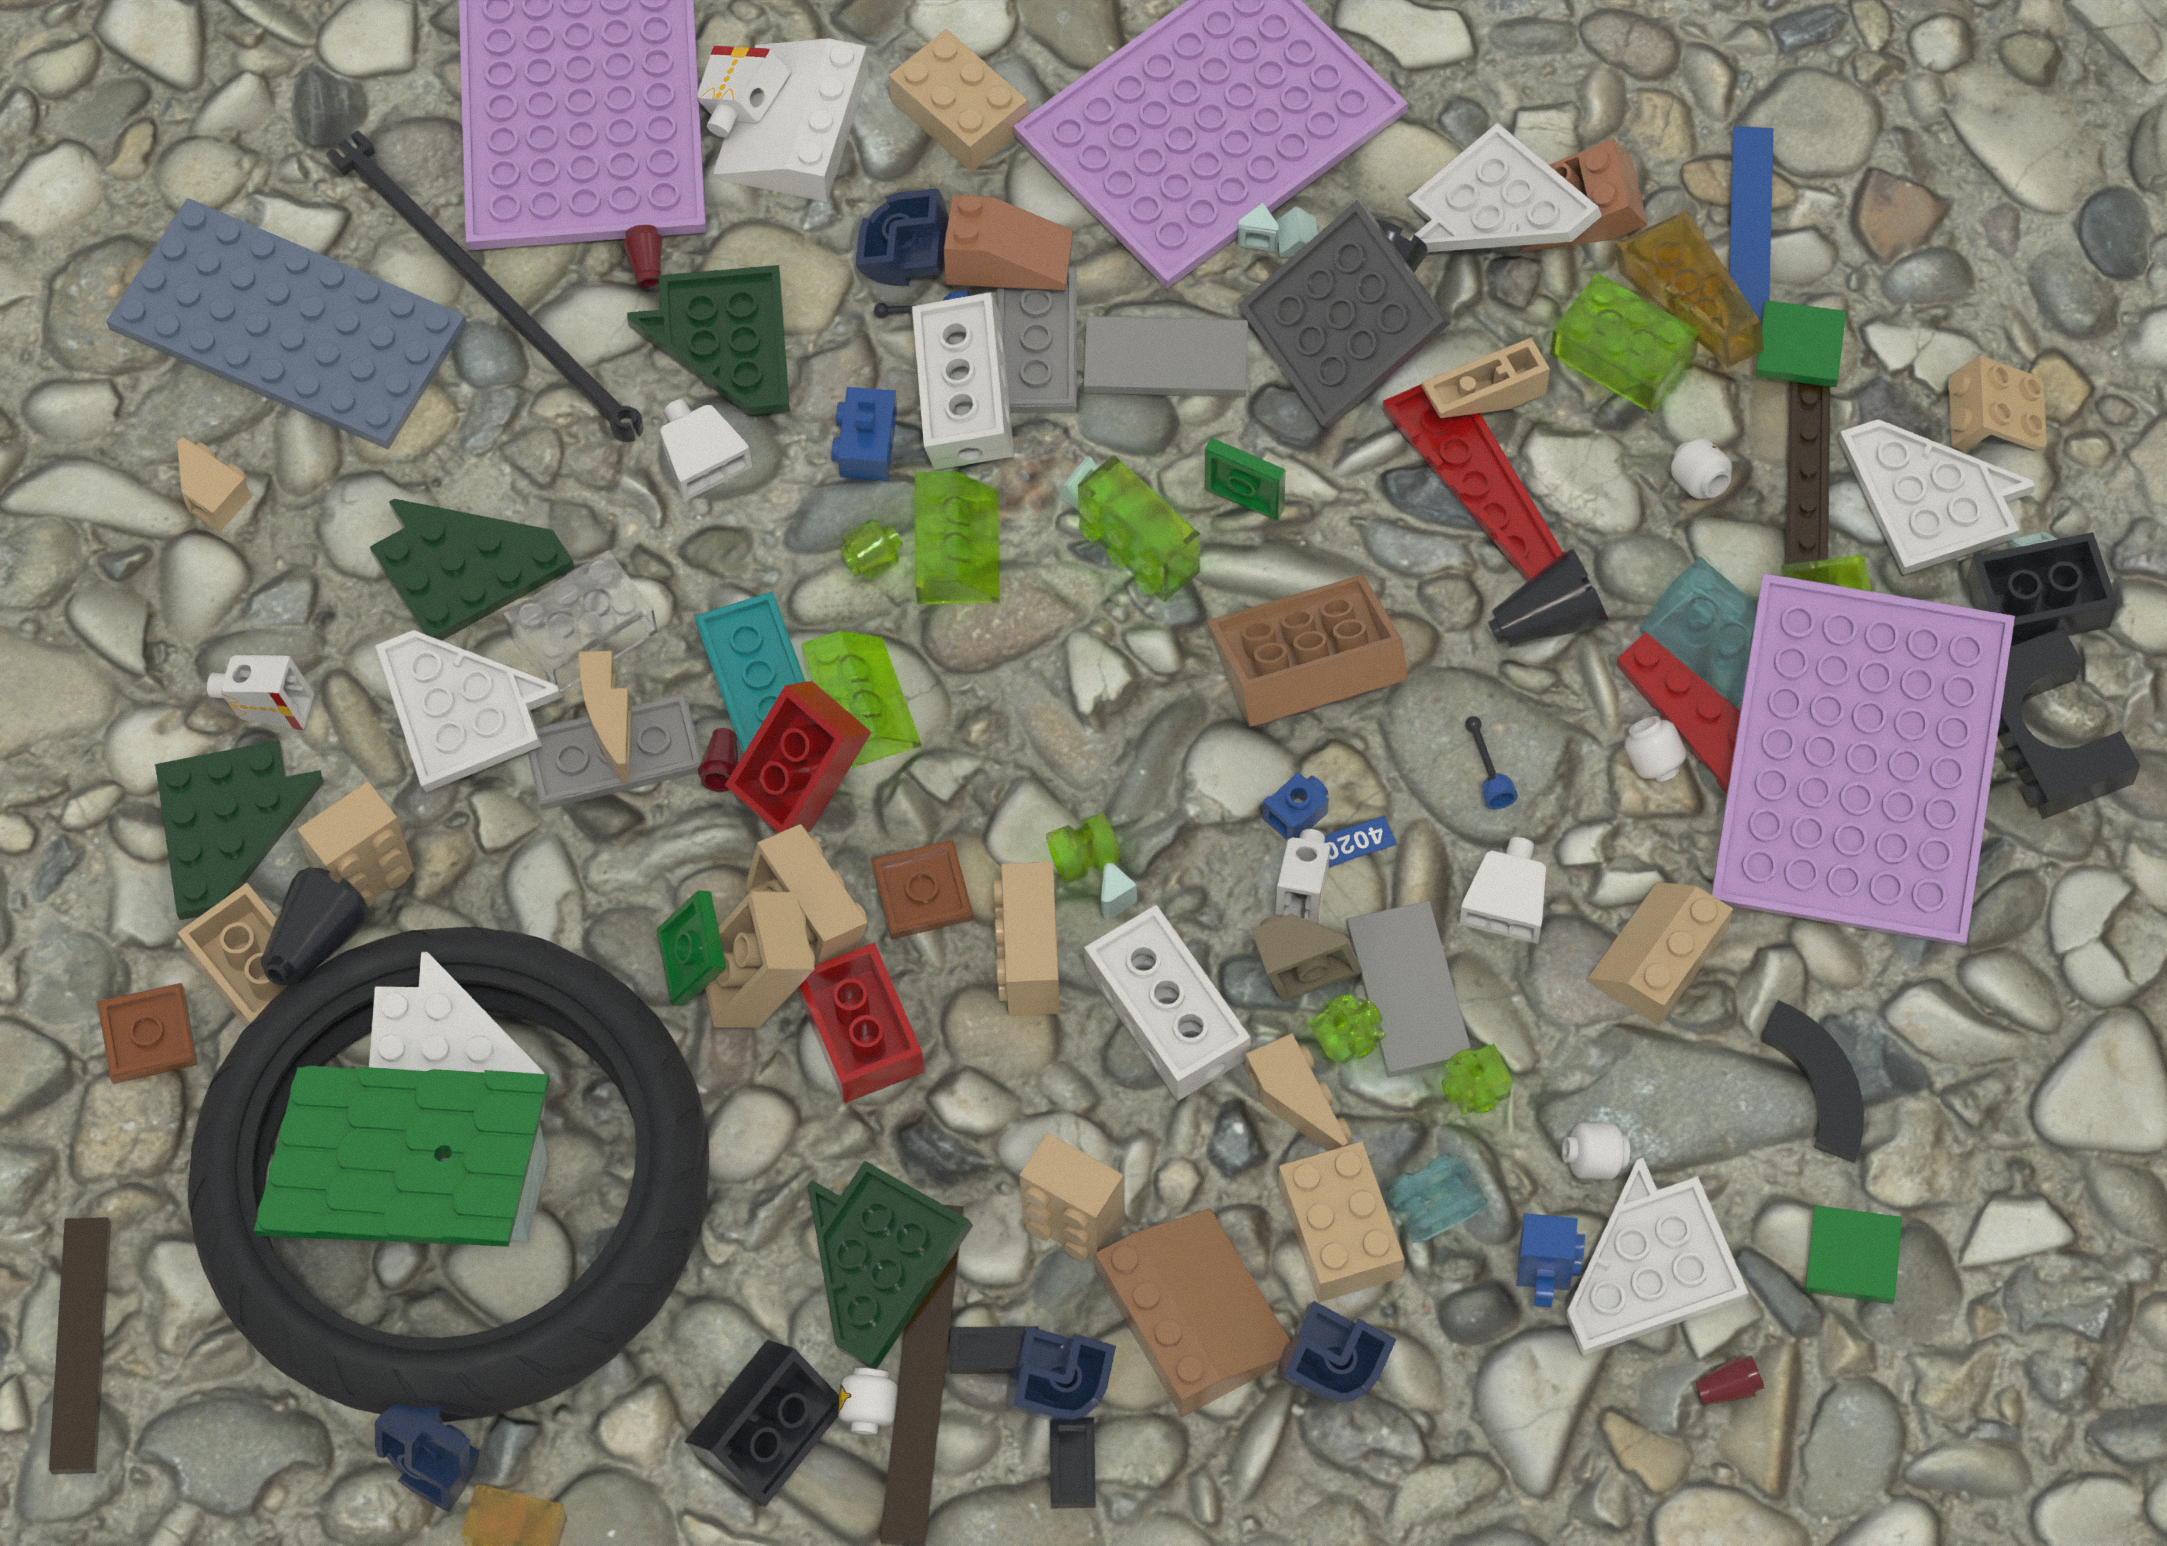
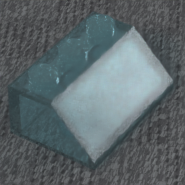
[1640,557,1757,707]

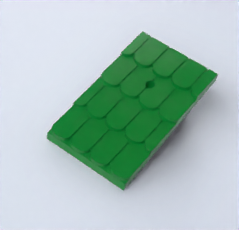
[254,1066,550,1247]

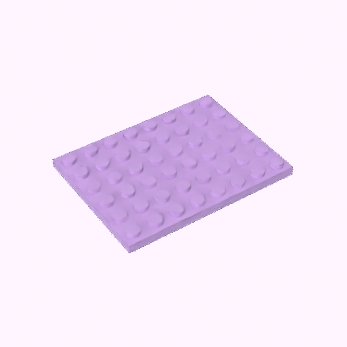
[459,0,707,250]
[1013,0,1408,289]
[1711,573,2015,946]

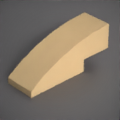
[579,651,632,782]

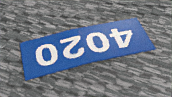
[1324,816,1397,868]

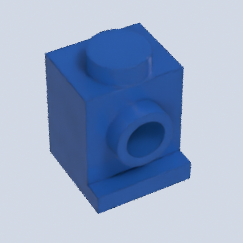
[1262,772,1329,841]

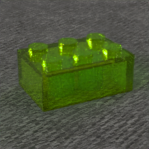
[1550,272,1700,414]
[1078,455,1200,603]

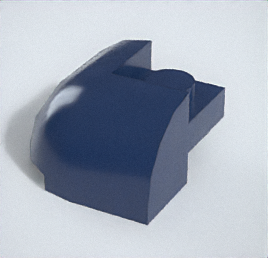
[855,189,949,286]
[1277,1301,1397,1402]
[1006,1326,1116,1421]
[375,1404,480,1512]

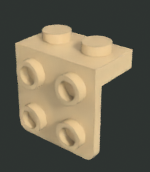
[1948,355,2047,451]

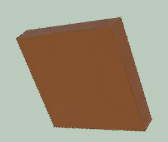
[871,840,974,940]
[97,983,198,1084]

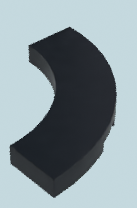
[1762,1000,1864,1163]

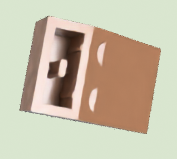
[1519,138,1648,252]

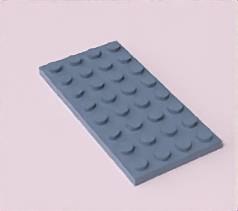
[106,198,467,449]

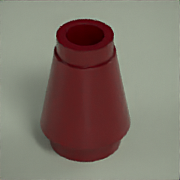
[623,225,662,287]
[698,728,738,792]
[1695,1355,1765,1407]

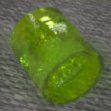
[1046,812,1121,884]

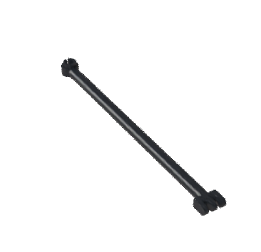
[326,130,644,442]

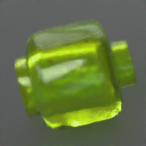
[839,519,903,580]

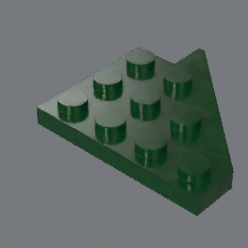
[627,265,790,415]
[370,499,575,641]
[155,740,324,920]
[808,1161,973,1369]

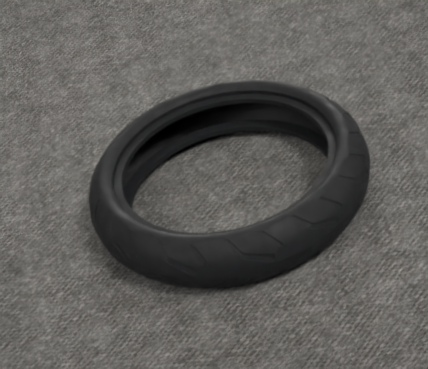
[188,926,709,1422]

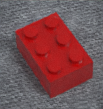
[725,681,872,833]
[797,942,925,1104]

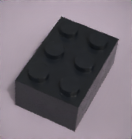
[1966,532,2118,647]

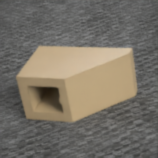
[177,436,251,532]

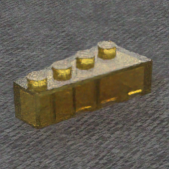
[1614,210,1764,367]

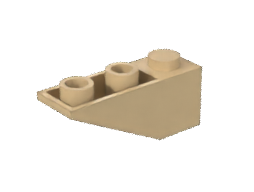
[1245,1033,1352,1151]

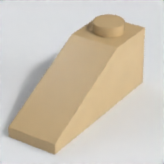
[1422,338,1550,418]

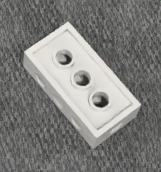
[912,292,1014,470]
[1084,905,1251,1101]

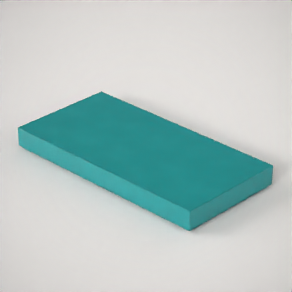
[694,591,806,755]

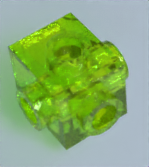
[1308,994,1386,1064]
[1441,1044,1512,1116]

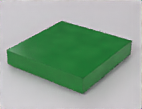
[1755,300,1846,387]
[1205,438,1286,520]
[656,890,726,1006]
[1805,1205,1902,1304]

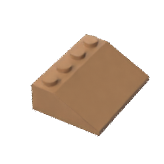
[1207,574,1408,727]
[1095,1208,1291,1418]

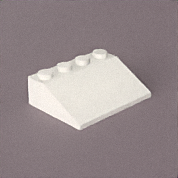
[712,38,869,202]

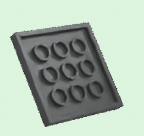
[1238,200,1450,429]

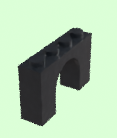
[1997,627,2140,819]

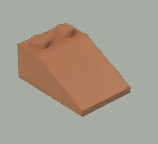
[944,195,1073,290]

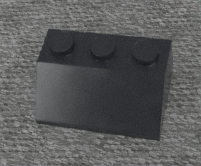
[684,1339,839,1507]

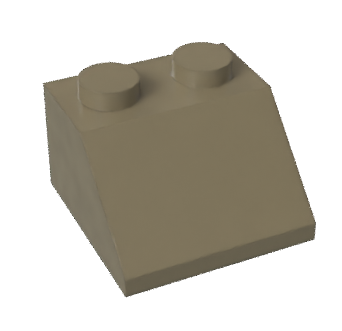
[1251,913,1363,1003]

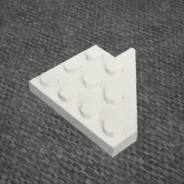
[1408,123,1602,252]
[1838,419,2035,575]
[375,630,563,792]
[369,952,545,1120]
[1566,1158,1749,1356]

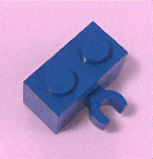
[831,387,898,481]
[1516,1213,1585,1308]

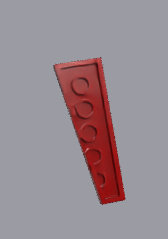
[1382,384,1563,581]
[1616,632,1740,794]

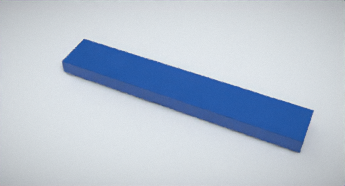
[1727,126,1774,340]

